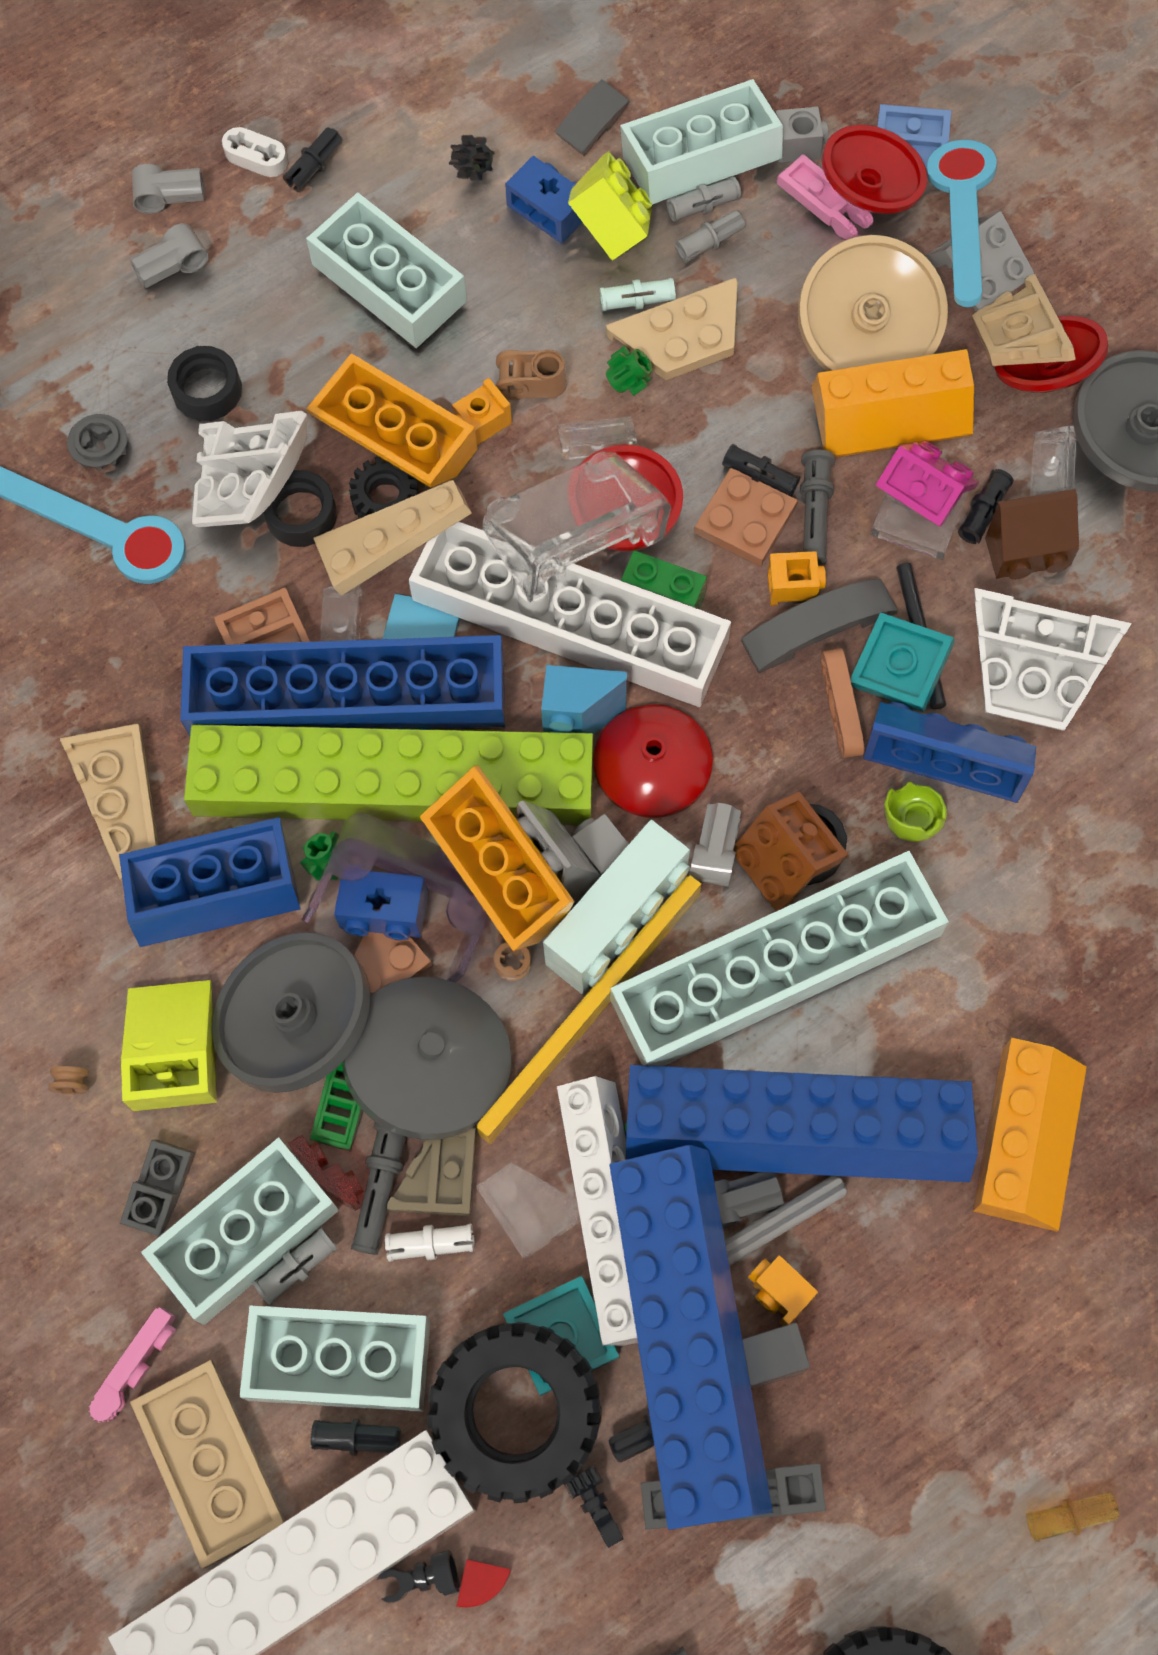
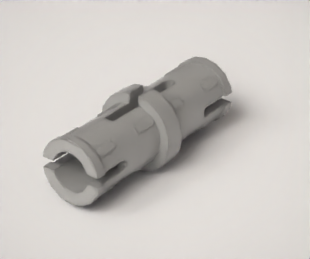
[666,176,741,222]
[253,1227,338,1305]

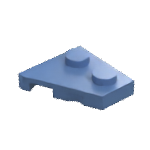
[877,104,952,171]

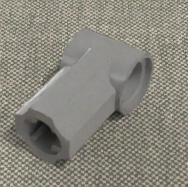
[132,164,205,214]
[129,223,209,288]
[689,802,741,888]

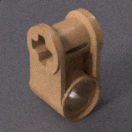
[495,349,567,400]

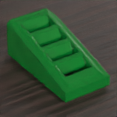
[310,1063,363,1152]

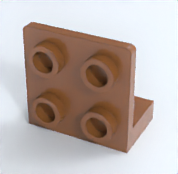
[733,791,849,911]

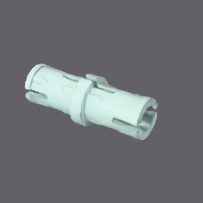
[600,278,676,311]

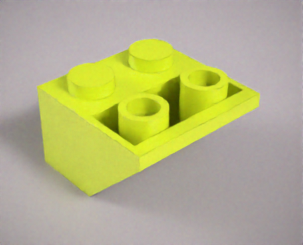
[568,151,652,261]

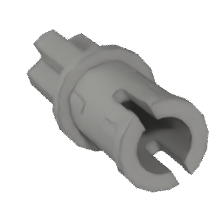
[675,211,745,263]

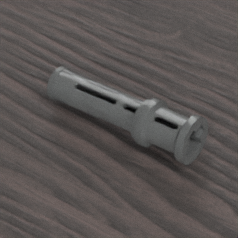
[800,450,836,566]
[350,1122,406,1255]

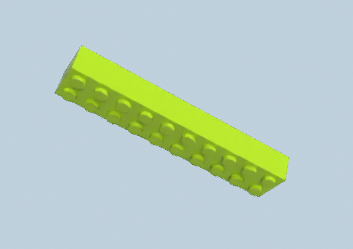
[184,725,593,825]

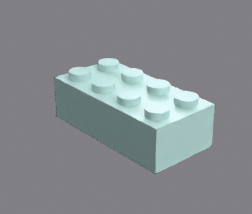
[620,79,783,204]
[306,192,467,348]
[543,820,690,995]
[141,1137,339,1325]
[240,1306,431,1411]

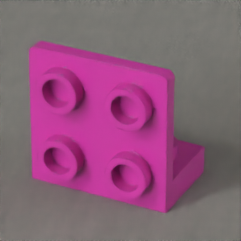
[875,441,979,527]

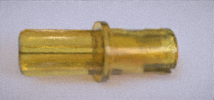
[1026,1492,1119,1543]

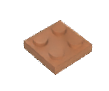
[694,467,798,567]

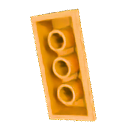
[811,349,974,458]
[306,353,478,488]
[420,765,574,951]
[973,1037,1087,1232]

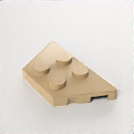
[972,274,1075,366]
[606,278,737,380]

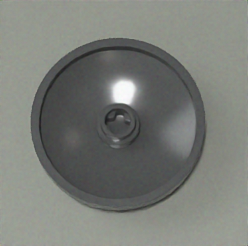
[1073,351,1158,492]
[212,932,370,1093]
[342,977,512,1140]

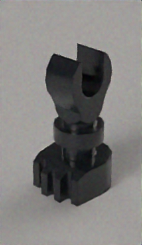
[564,1465,624,1548]
[377,1550,461,1603]

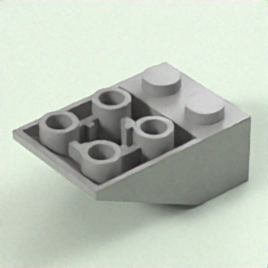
[516,800,600,904]

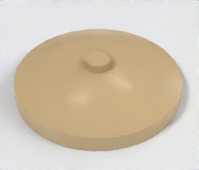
[798,235,948,371]

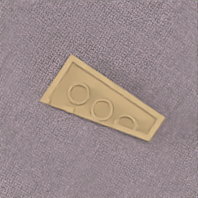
[314,480,472,596]
[60,724,158,883]

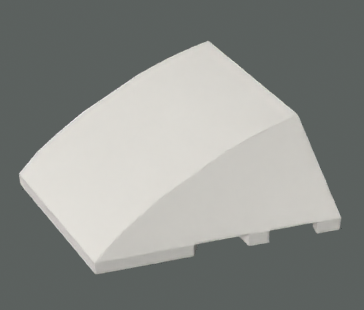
[192,411,307,527]
[974,588,1132,731]

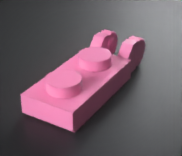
[777,155,874,240]
[88,1307,177,1422]

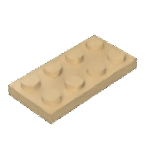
[130,1360,286,1569]

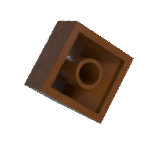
[985,489,1079,579]

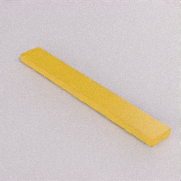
[477,875,701,1145]

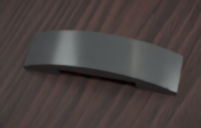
[741,579,898,674]
[641,1463,826,1530]

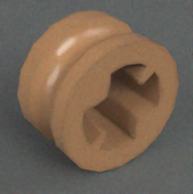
[494,942,531,982]
[48,1066,89,1095]

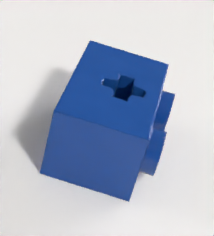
[505,155,583,244]
[334,868,429,940]

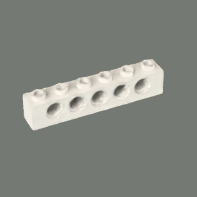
[557,1076,638,1346]

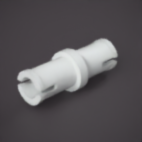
[385,1224,475,1262]

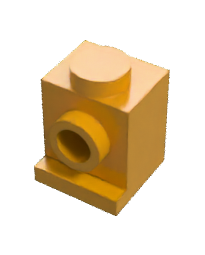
[452,378,512,445]
[767,551,826,606]
[748,1255,818,1326]

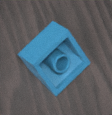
[541,665,627,735]

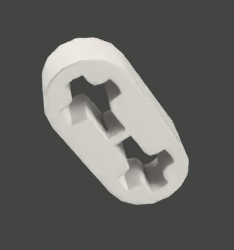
[222,127,288,177]

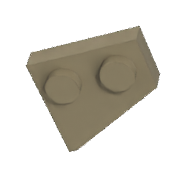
[387,1128,476,1216]

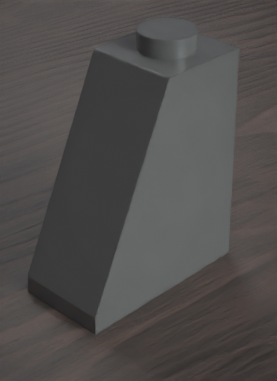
[743,1323,810,1389]

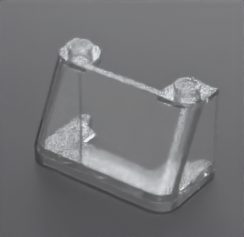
[482,451,671,602]

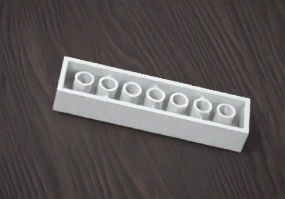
[409,522,731,708]
[108,1430,476,1655]

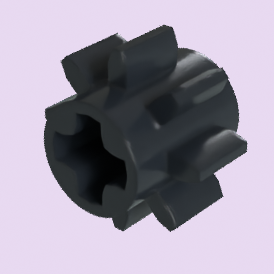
[449,135,495,181]

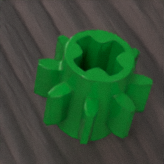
[606,346,652,396]
[300,831,353,883]

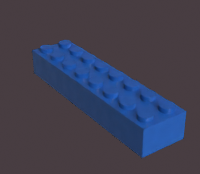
[180,635,505,736]
[626,1065,978,1182]
[609,1145,773,1530]

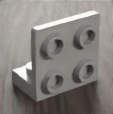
[925,211,1034,312]

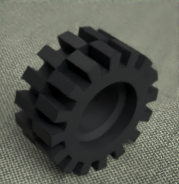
[349,457,419,519]

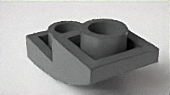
[555,79,630,156]
[120,1139,195,1237]

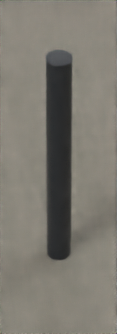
[896,563,947,709]

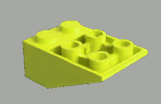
[121,980,217,1111]

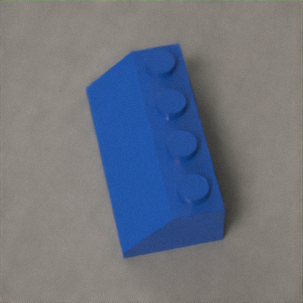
[863,702,1036,803]
[119,817,301,947]

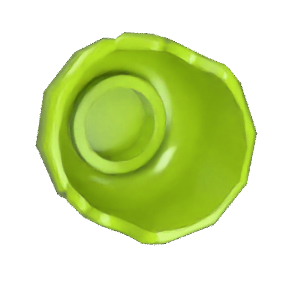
[884,782,947,842]

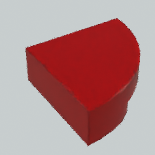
[456,1559,511,1608]

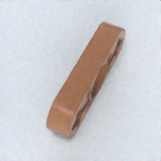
[820,648,864,758]

